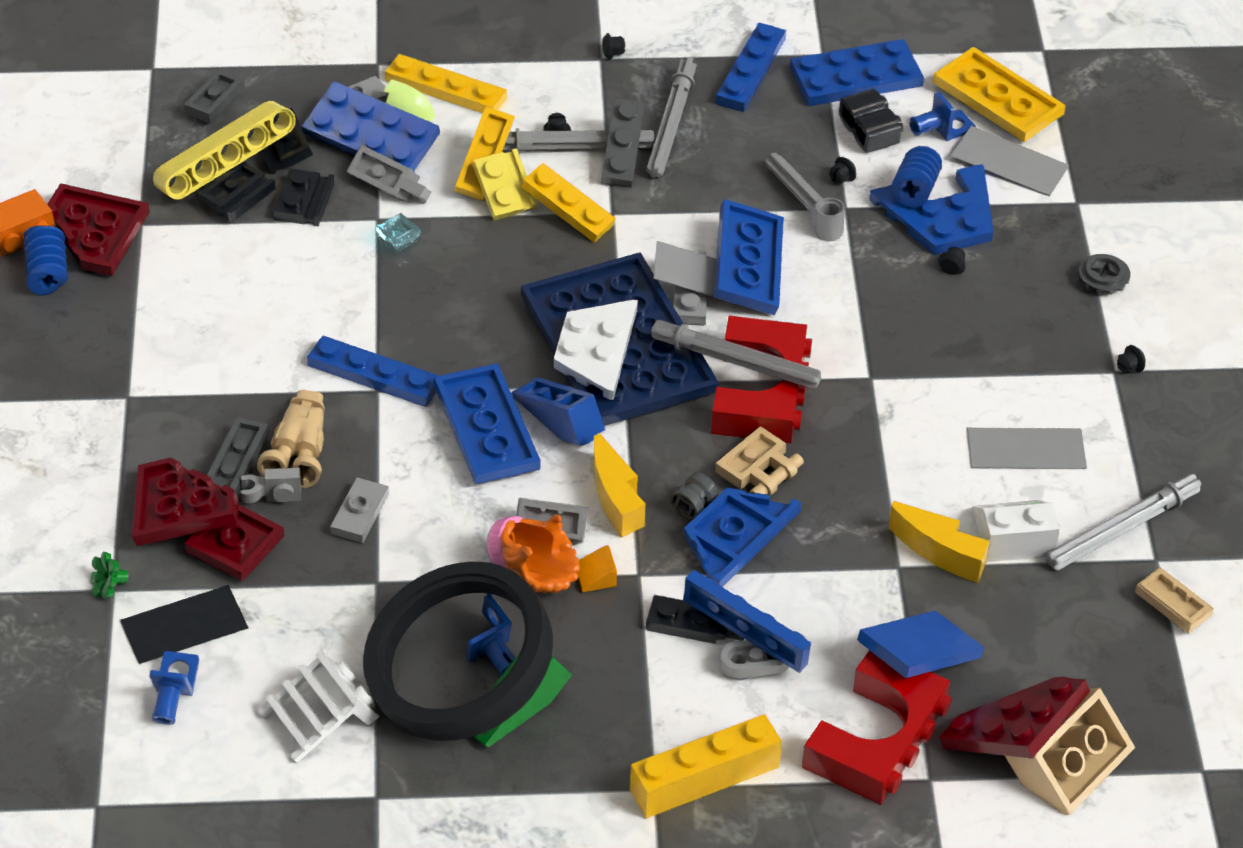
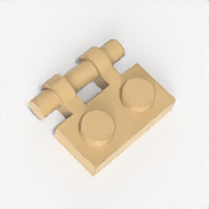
[715,426,804,496]

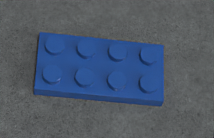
[790,39,924,106]
[302,81,440,171]
[714,199,784,316]
[434,363,541,484]

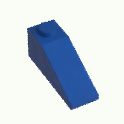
[512,377,605,446]

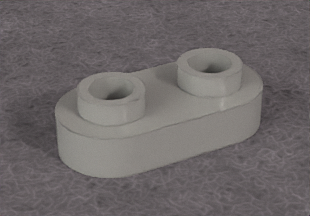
[720,640,789,679]

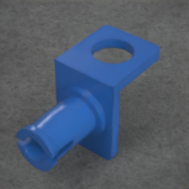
[909,92,976,141]
[466,594,516,676]
[149,651,200,725]

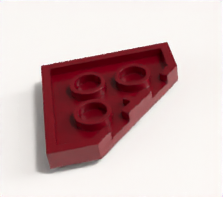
[47,183,150,276]
[132,457,238,546]
[939,676,1090,759]

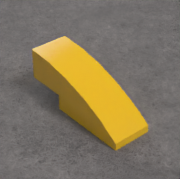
[593,433,646,538]
[889,501,990,583]

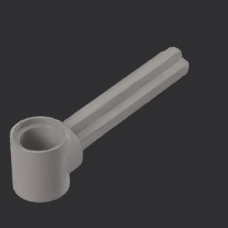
[765,153,844,240]

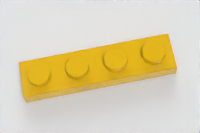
[385,54,507,113]

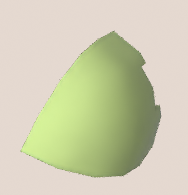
[384,79,435,122]

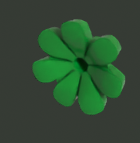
[90,551,128,598]

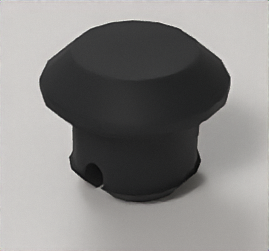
[602,33,625,60]
[543,112,571,131]
[829,157,856,184]
[938,247,966,275]
[1117,345,1146,374]

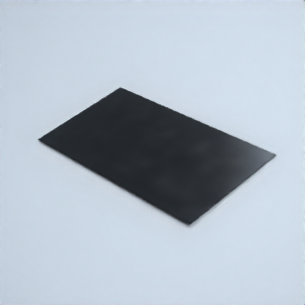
[120,585,249,664]

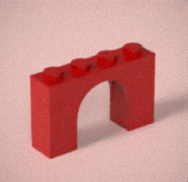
[711,315,812,444]
[802,650,952,805]

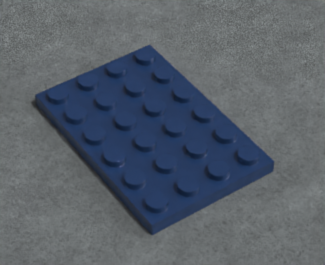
[521,252,719,426]

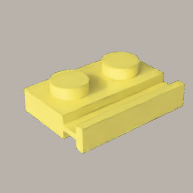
[472,148,538,221]

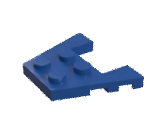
[869,164,994,255]

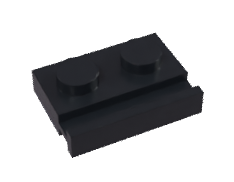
[253,108,313,174]
[198,161,276,222]
[273,169,335,227]

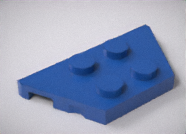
[684,488,801,587]

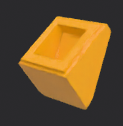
[578,545,617,593]

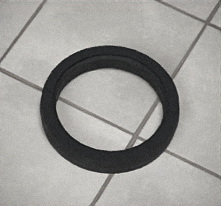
[363,562,553,741]

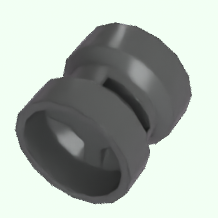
[670,472,718,520]

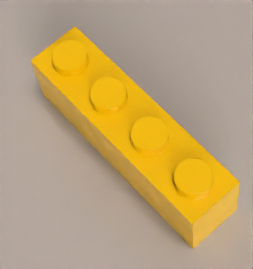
[630,714,782,819]

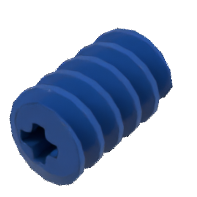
[892,146,942,208]
[23,226,68,296]

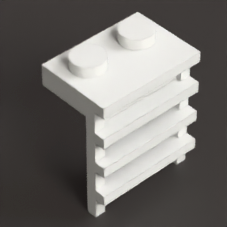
[257,650,380,763]

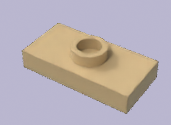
[1135,567,1214,634]

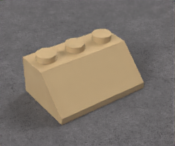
[1005,688,1135,815]

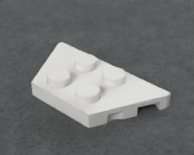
[554,300,638,400]

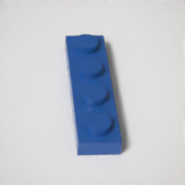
[716,22,786,112]
[307,335,439,407]
[683,570,811,673]

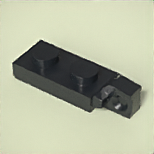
[646,595,744,644]

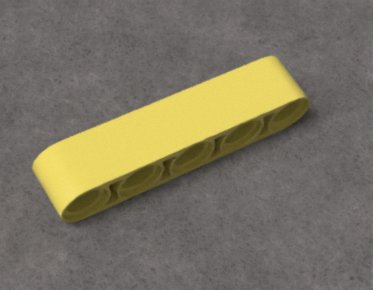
[153,101,296,199]

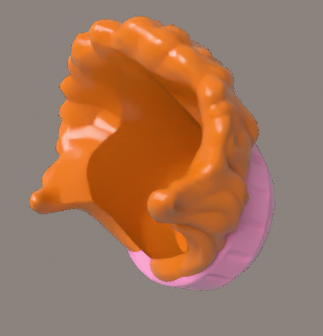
[486,514,580,594]

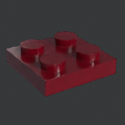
[185,504,285,582]

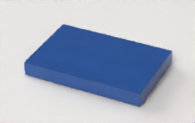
[857,611,985,678]

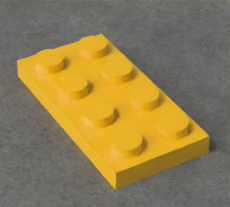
[932,47,1066,142]

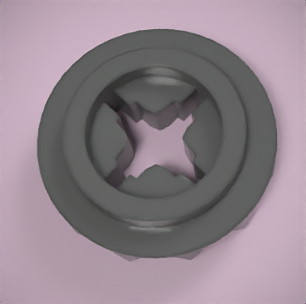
[1079,254,1131,295]

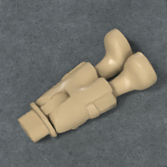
[257,390,325,489]

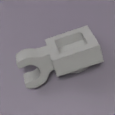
[241,468,301,503]

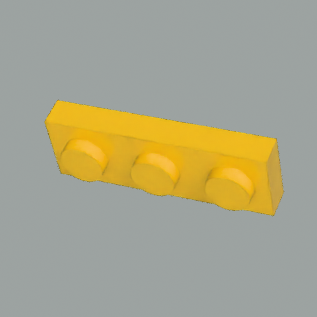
[454,106,515,201]
[521,163,616,243]

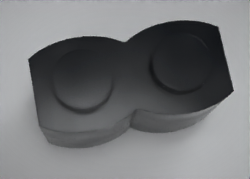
[839,88,903,153]

